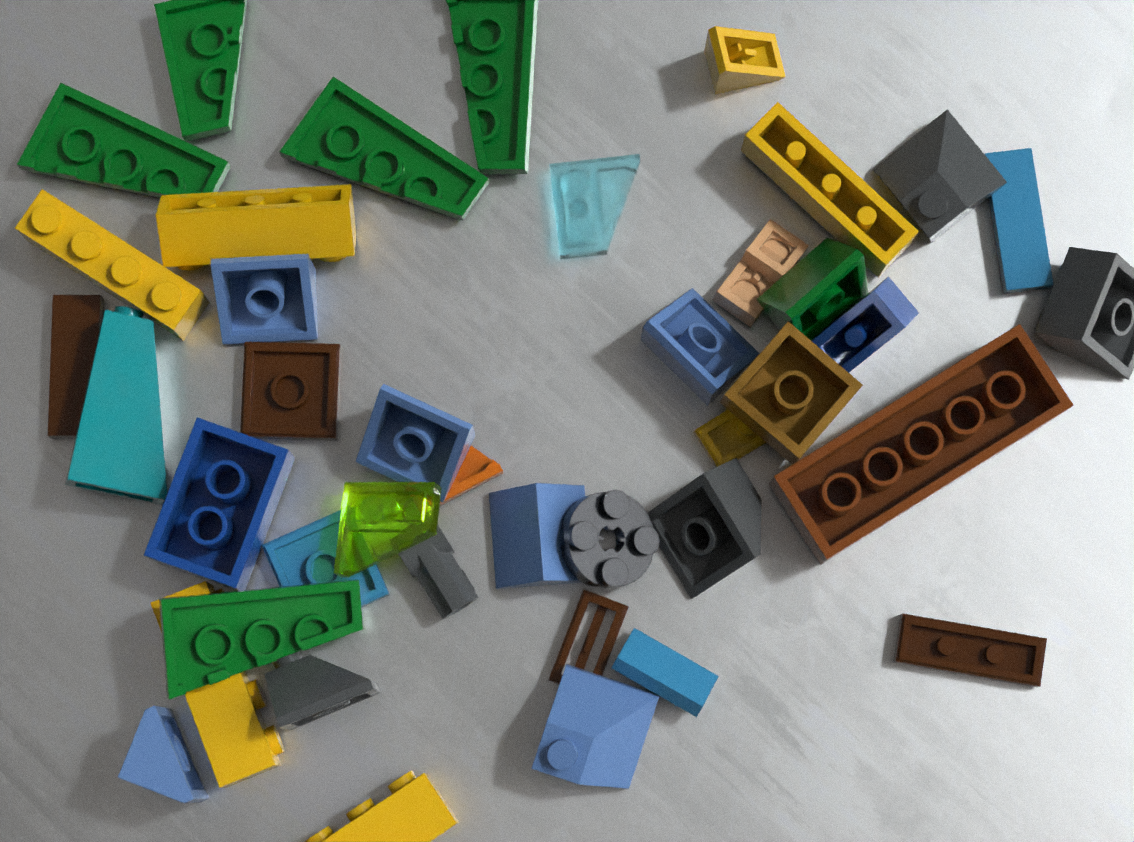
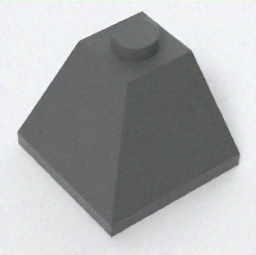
[873,109,1007,242]
[648,458,762,599]
[264,651,382,730]

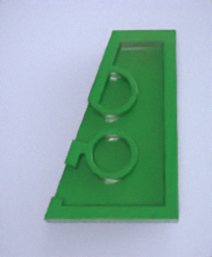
[154,0,247,141]

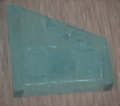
[549,154,640,260]

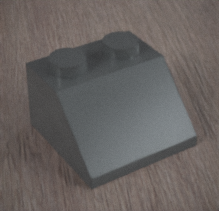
[1035,247,1134,380]

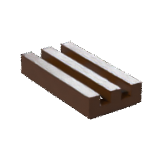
[548,589,629,684]

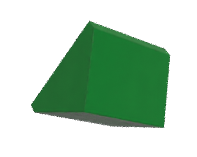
[757,238,868,341]

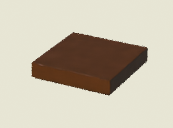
[240,342,341,441]

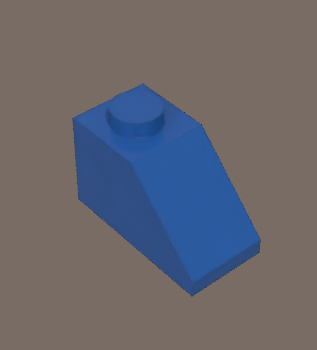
[812,276,919,373]

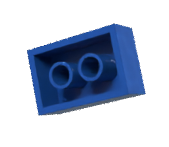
[144,417,295,591]

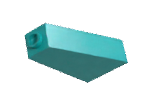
[65,306,167,505]

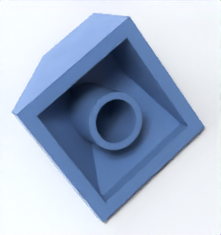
[532,664,659,789]

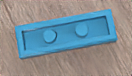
[984,148,1054,294]

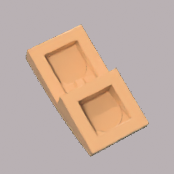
[712,219,809,327]

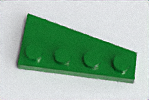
[446,0,538,174]
[279,77,489,221]
[17,83,231,198]
[159,579,363,700]

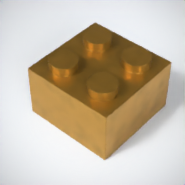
[720,321,863,465]

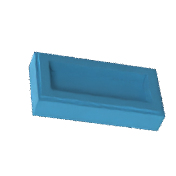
[611,628,719,717]

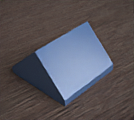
[210,254,318,344]
[641,288,760,406]
[355,384,475,502]
[489,483,585,589]
[118,705,209,803]

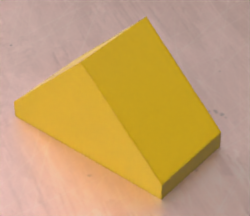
[704,26,786,95]

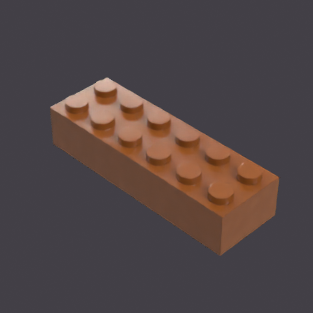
[769,324,1074,565]

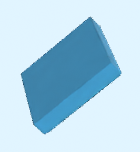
[262,506,390,608]

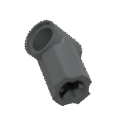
[391,516,478,620]

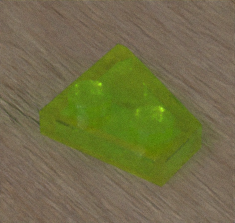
[334,482,442,578]

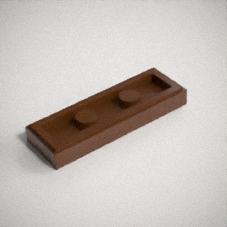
[47,295,104,438]
[893,613,1047,687]

